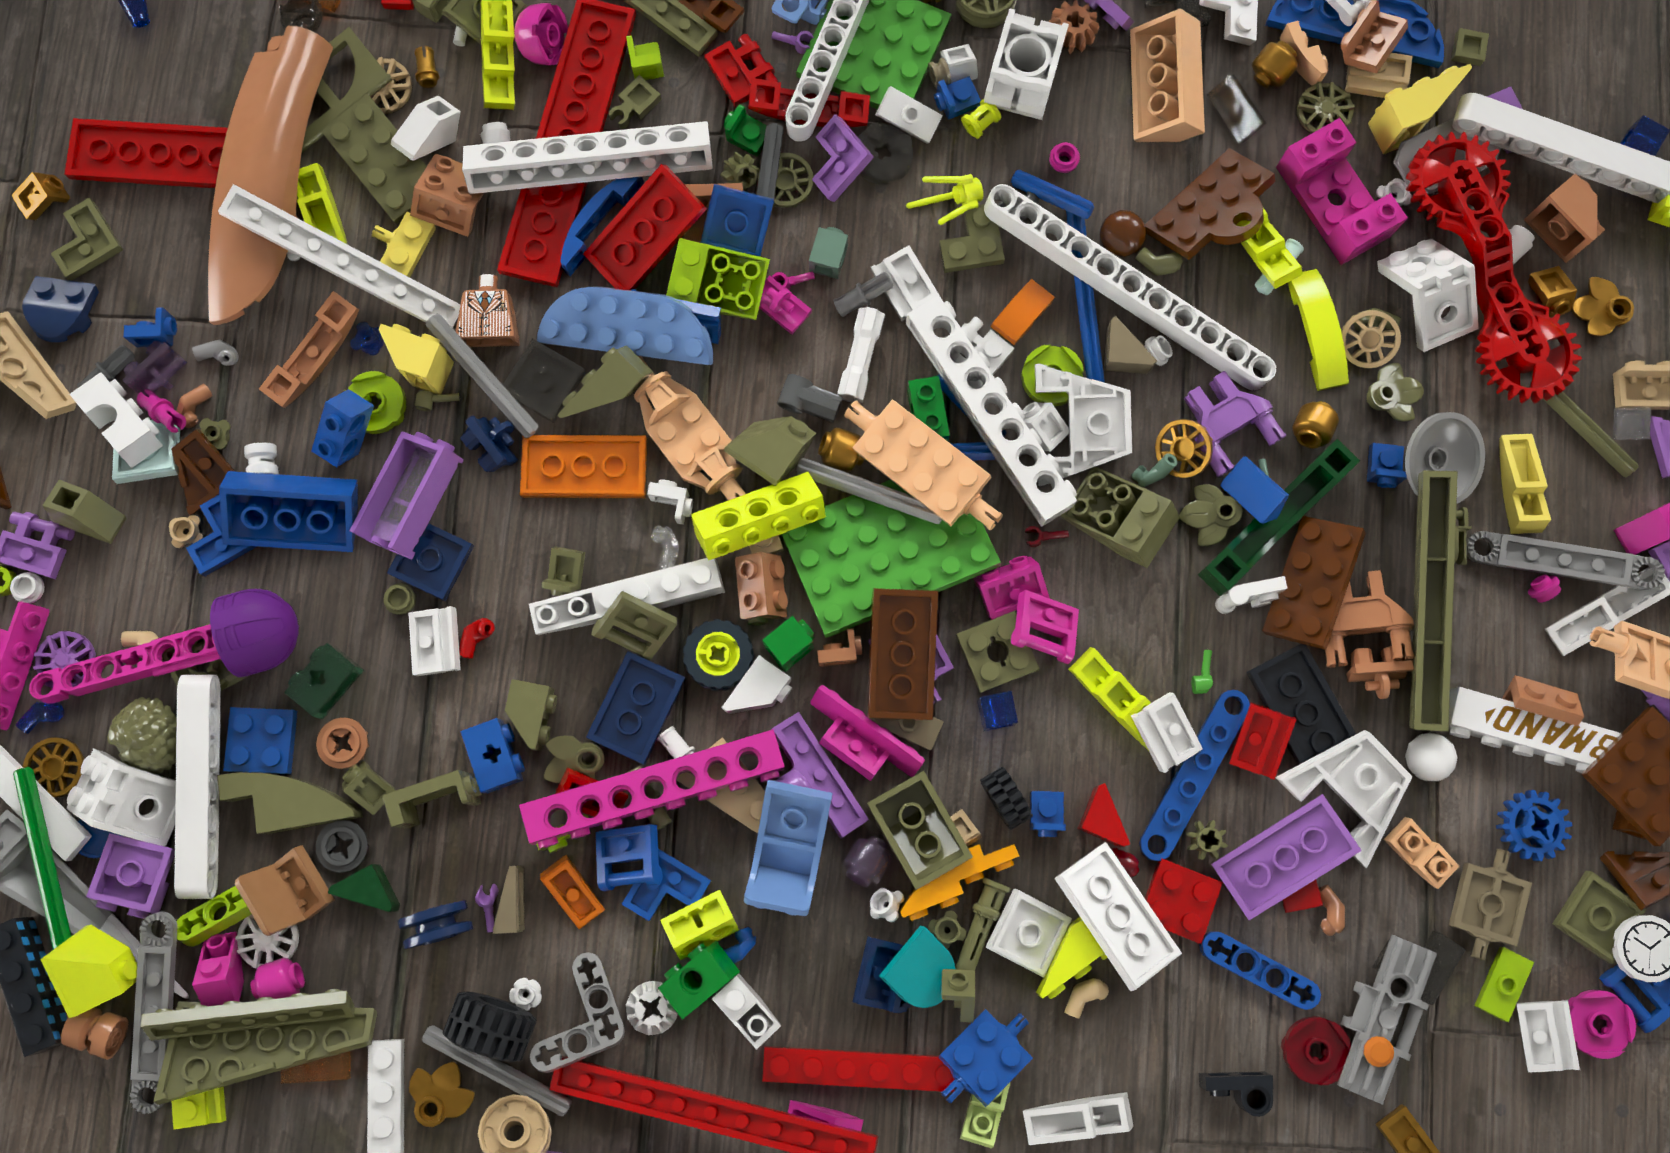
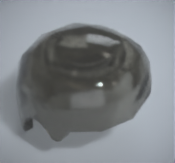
[279,0,324,32]

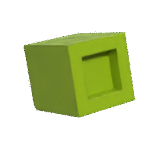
[626,35,665,80]

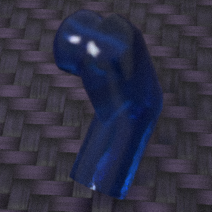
[15,702,64,734]

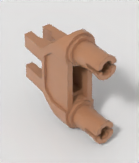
[1325,570,1415,668]

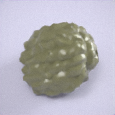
[107,697,177,774]

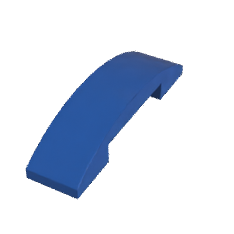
[561,176,644,277]

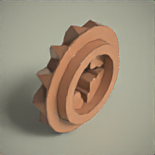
[316,718,369,769]

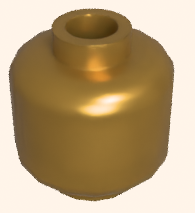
[1252,41,1298,88]
[1292,401,1339,449]
[818,428,864,472]

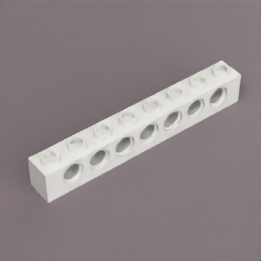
[462,121,713,194]
[906,295,1077,527]

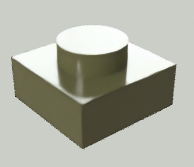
[1451,28,1489,66]

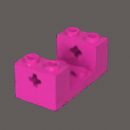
[1276,118,1408,265]

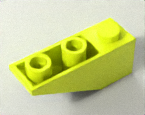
[1036,917,1108,999]

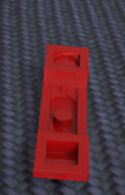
[748,78,870,127]

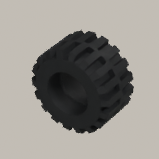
[443,991,537,1062]

